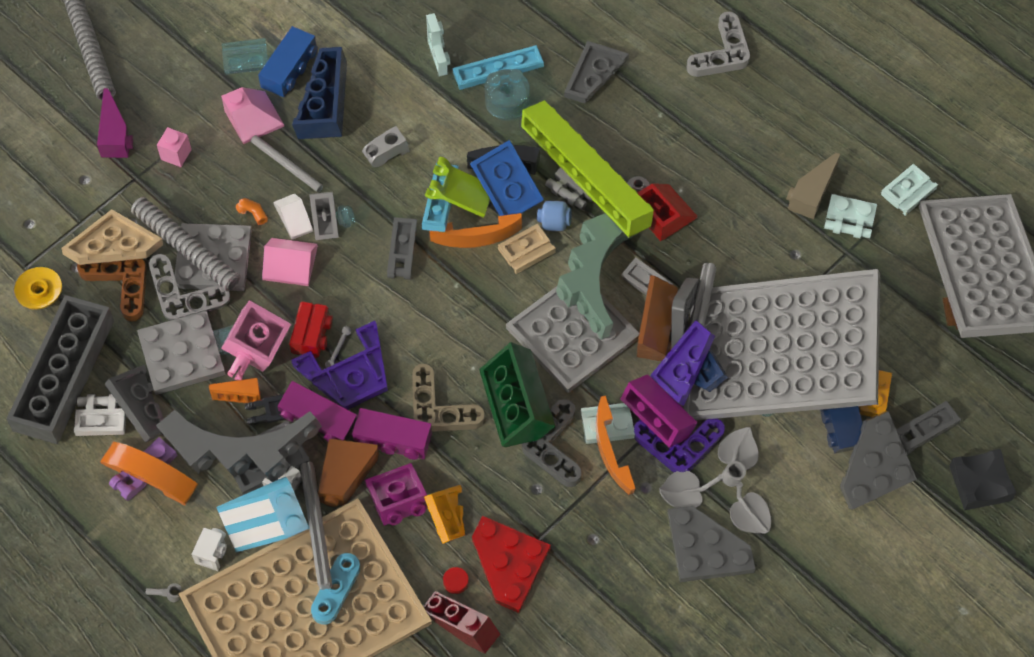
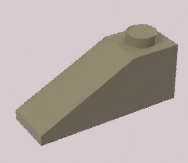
[786,152,840,219]

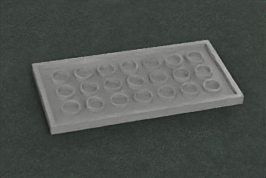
[919,194,1034,338]

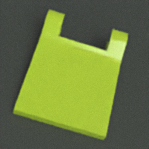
[425,157,490,218]

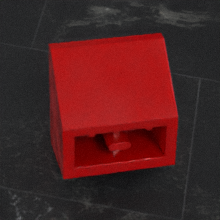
[638,183,697,241]

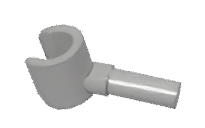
[146,583,181,602]

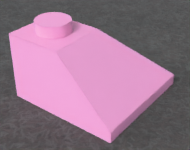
[221,87,284,144]

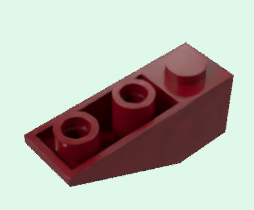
[423,591,500,654]

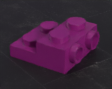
[365,463,428,525]

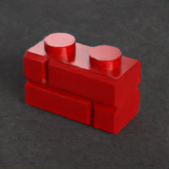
[289,302,333,358]

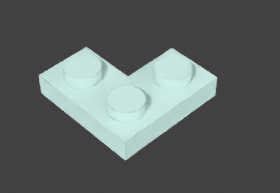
[426,13,450,76]

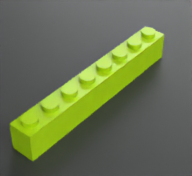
[521,100,654,237]

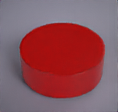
[443,567,468,594]

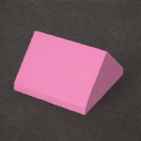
[262,238,318,286]

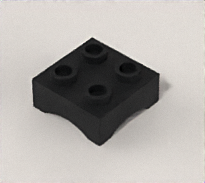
[949,449,1016,511]

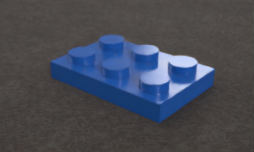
[470,140,545,216]

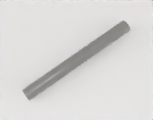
[251,135,323,192]

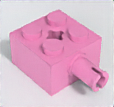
[221,300,291,380]

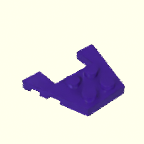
[291,320,388,410]

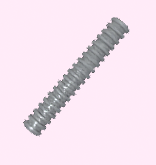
[63,0,116,100]
[131,197,240,291]

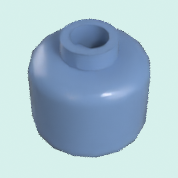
[537,201,572,231]

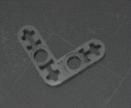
[671,277,699,349]
[522,399,581,487]

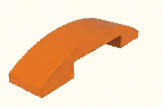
[429,213,522,248]
[596,396,636,495]
[100,441,198,505]

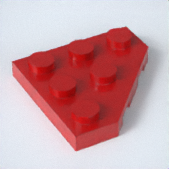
[472,516,551,613]

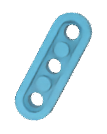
[311,553,360,625]

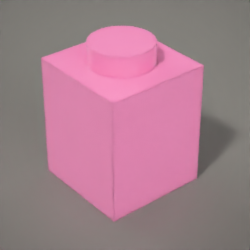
[157,127,191,167]

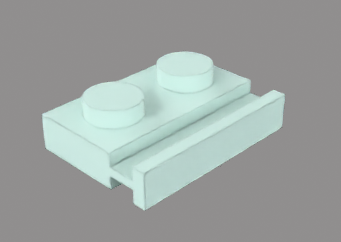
[881,164,938,216]
[581,403,634,444]

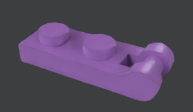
[109,437,177,501]

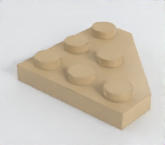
[62,209,163,265]

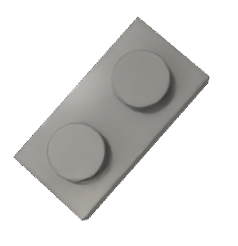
[621,257,673,296]

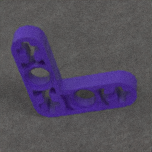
[634,418,725,473]

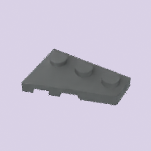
[564,41,629,104]
[105,364,164,443]

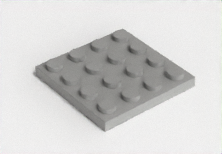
[506,286,640,393]

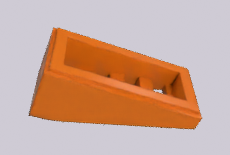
[209,378,261,403]

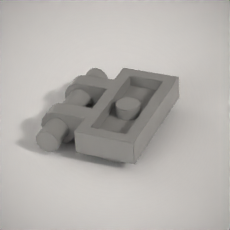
[545,167,593,210]

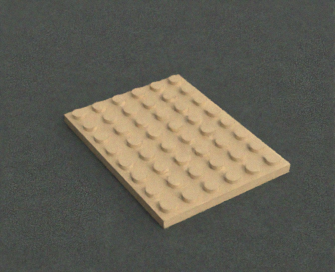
[179,498,432,657]

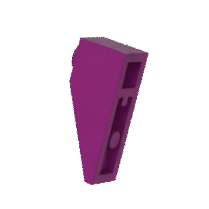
[97,88,133,158]

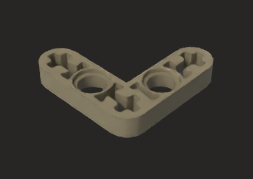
[412,364,485,432]

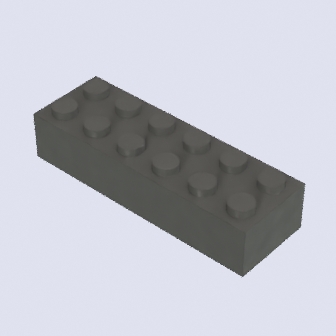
[7,295,114,444]

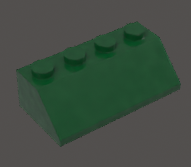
[479,342,555,448]

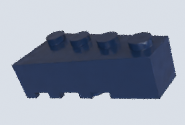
[292,47,347,139]
[820,406,863,454]

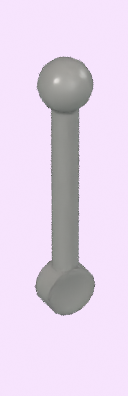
[325,326,351,368]

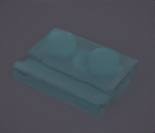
[221,38,268,75]

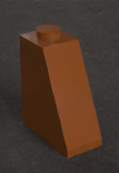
[318,439,379,507]

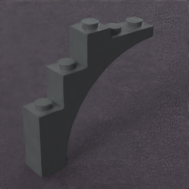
[156,410,322,482]

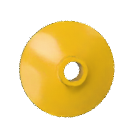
[14,267,62,310]

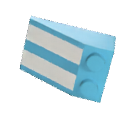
[216,477,309,552]

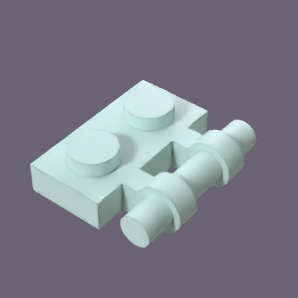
[824,194,877,239]

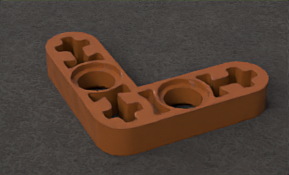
[77,259,147,322]

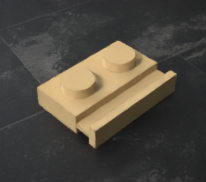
[498,223,556,274]

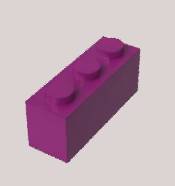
[620,374,697,448]
[278,381,357,442]
[352,408,432,460]

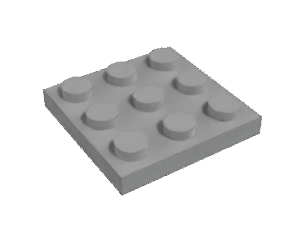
[174,223,252,291]
[137,310,226,395]

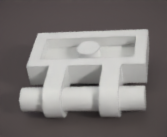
[74,394,126,436]

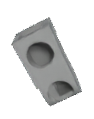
[362,126,410,167]

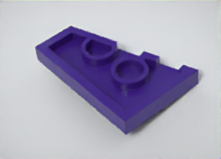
[650,320,715,406]

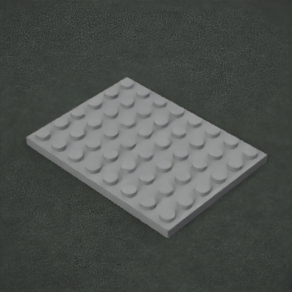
[684,269,880,420]

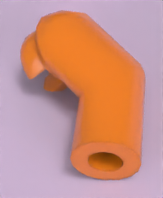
[236,198,268,225]

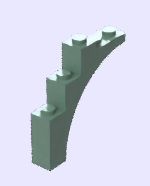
[556,213,638,340]

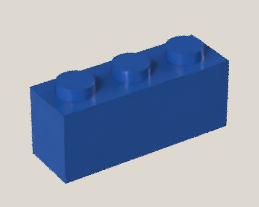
[258,26,318,97]

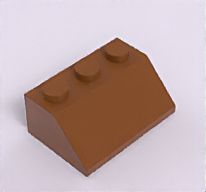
[637,275,678,362]

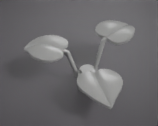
[659,427,771,534]

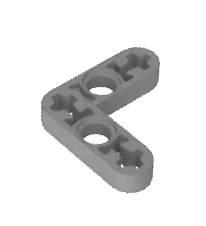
[687,12,750,77]
[149,254,230,321]

